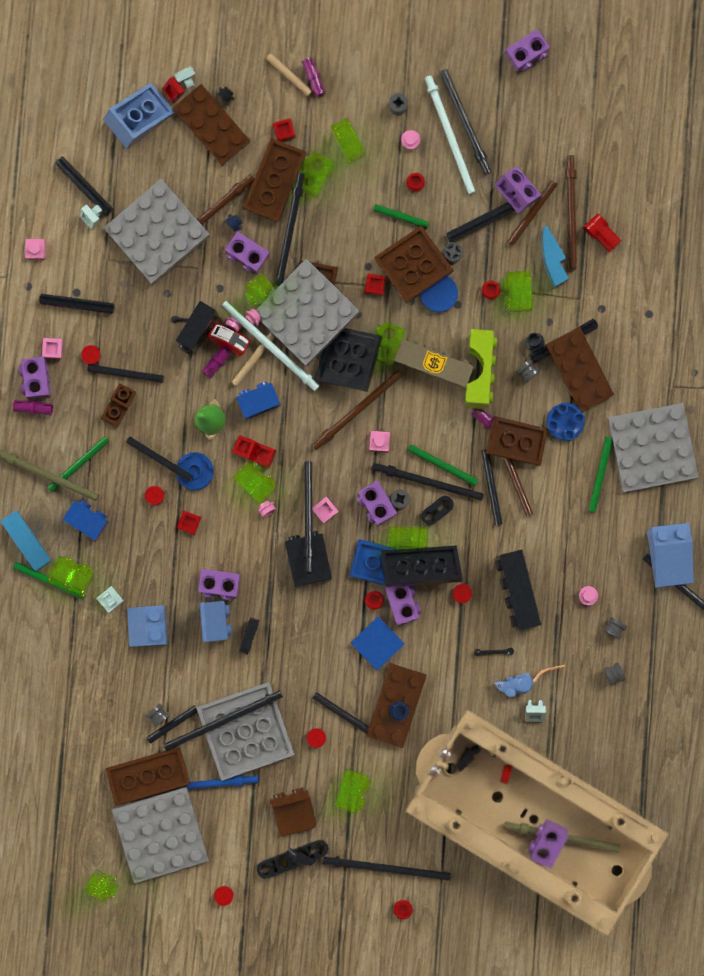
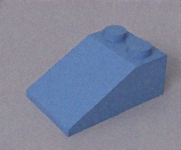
[103,83,174,149]
[647,523,694,588]

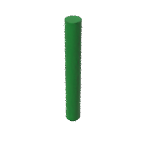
[373,204,429,229]

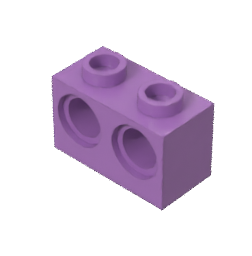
[505,29,550,73]
[494,166,541,214]
[225,231,270,274]
[19,357,51,399]
[357,480,397,526]
[198,569,241,600]
[385,586,421,625]
[528,819,569,869]

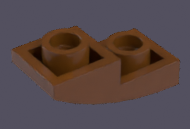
[101,383,136,428]

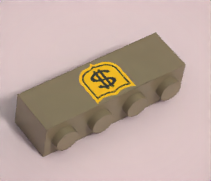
[394,338,474,389]

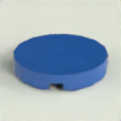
[420,276,458,312]
[176,452,214,490]

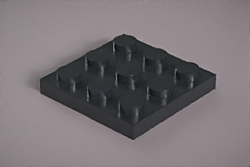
[315,328,383,392]

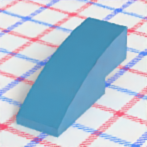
[541,226,569,289]
[1,510,52,571]

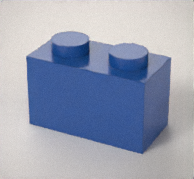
[236,381,281,420]
[62,500,109,541]

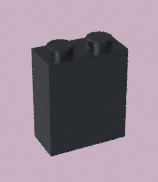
[176,301,219,355]
[285,531,332,587]

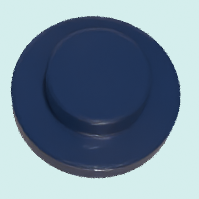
[226,214,243,232]
[389,701,409,721]

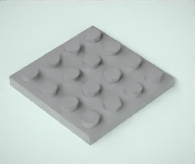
[104,179,210,285]
[256,259,360,366]
[608,403,699,493]
[196,682,295,781]
[112,786,209,883]

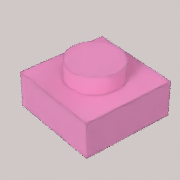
[25,239,46,259]
[42,338,63,359]
[369,431,390,452]
[312,497,339,524]

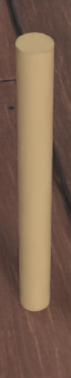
[231,331,276,387]

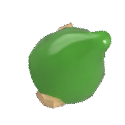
[194,399,226,440]

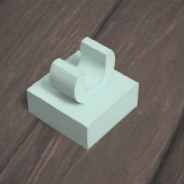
[173,66,195,88]
[79,205,102,230]
[96,586,124,613]
[525,700,546,722]

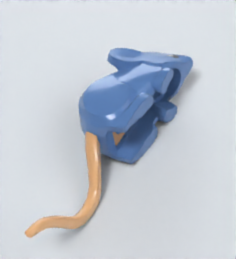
[494,665,565,697]

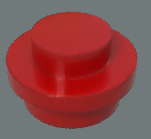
[406,173,425,192]
[481,281,501,300]
[365,591,384,610]
[393,900,413,920]

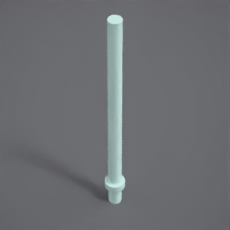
[425,75,476,194]
[221,301,320,391]

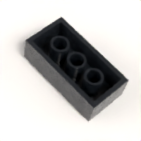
[495,549,541,631]

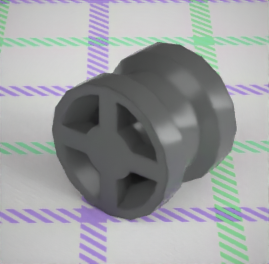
[389,93,408,115]
[443,242,462,264]
[516,359,540,383]
[390,489,410,509]
[603,617,628,640]
[604,663,625,686]
[146,703,170,727]

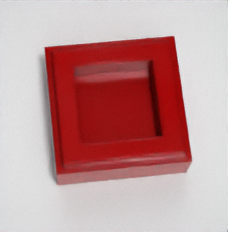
[162,76,185,103]
[273,118,296,142]
[364,273,386,296]
[177,510,202,535]

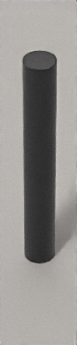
[146,705,198,744]

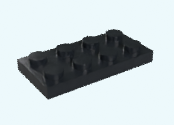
[380,545,463,587]

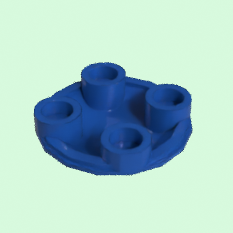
[547,403,585,441]

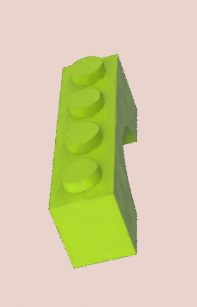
[465,329,497,409]

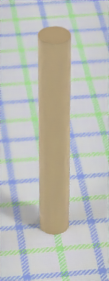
[266,53,313,97]

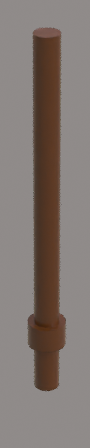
[565,155,577,269]
[197,174,254,225]
[312,370,403,450]

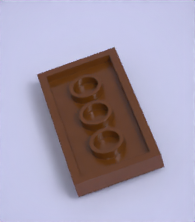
[173,84,250,166]
[243,138,307,223]
[545,327,614,412]
[366,663,427,748]
[105,747,191,806]

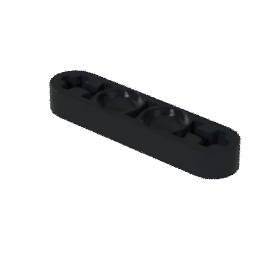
[257,839,329,879]

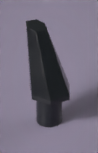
[457,745,481,772]
[285,848,316,866]

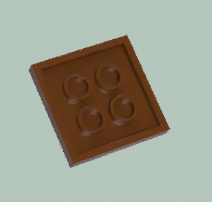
[374,226,454,304]

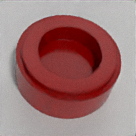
[81,345,101,365]
[145,486,165,505]
[453,584,472,603]
[307,728,326,748]
[500,764,512,784]
[214,886,234,906]

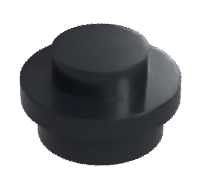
[217,86,235,103]
[525,333,545,351]

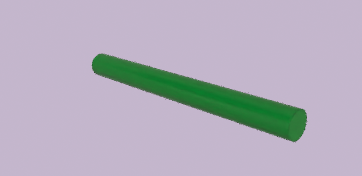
[48,436,109,492]
[588,437,613,513]
[408,444,478,486]
[13,562,86,600]

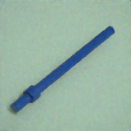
[167,775,259,792]

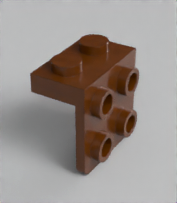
[270,787,317,836]

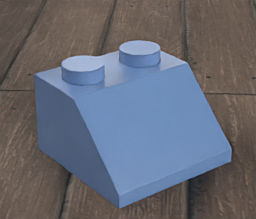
[200,601,232,642]
[127,605,168,647]

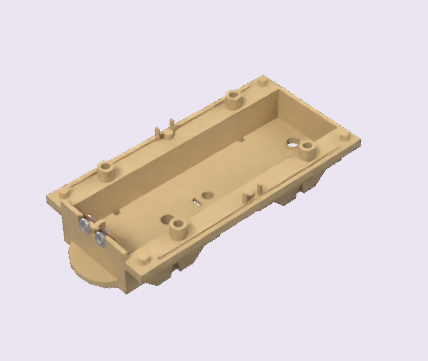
[405,710,668,936]

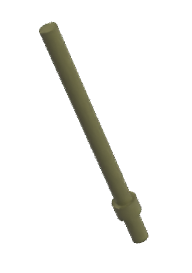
[0,450,99,501]
[504,821,620,853]

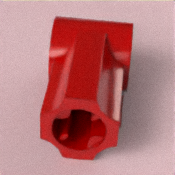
[583,213,622,253]

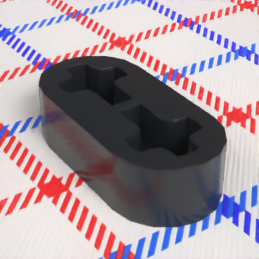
[421,496,454,525]
[239,617,260,655]

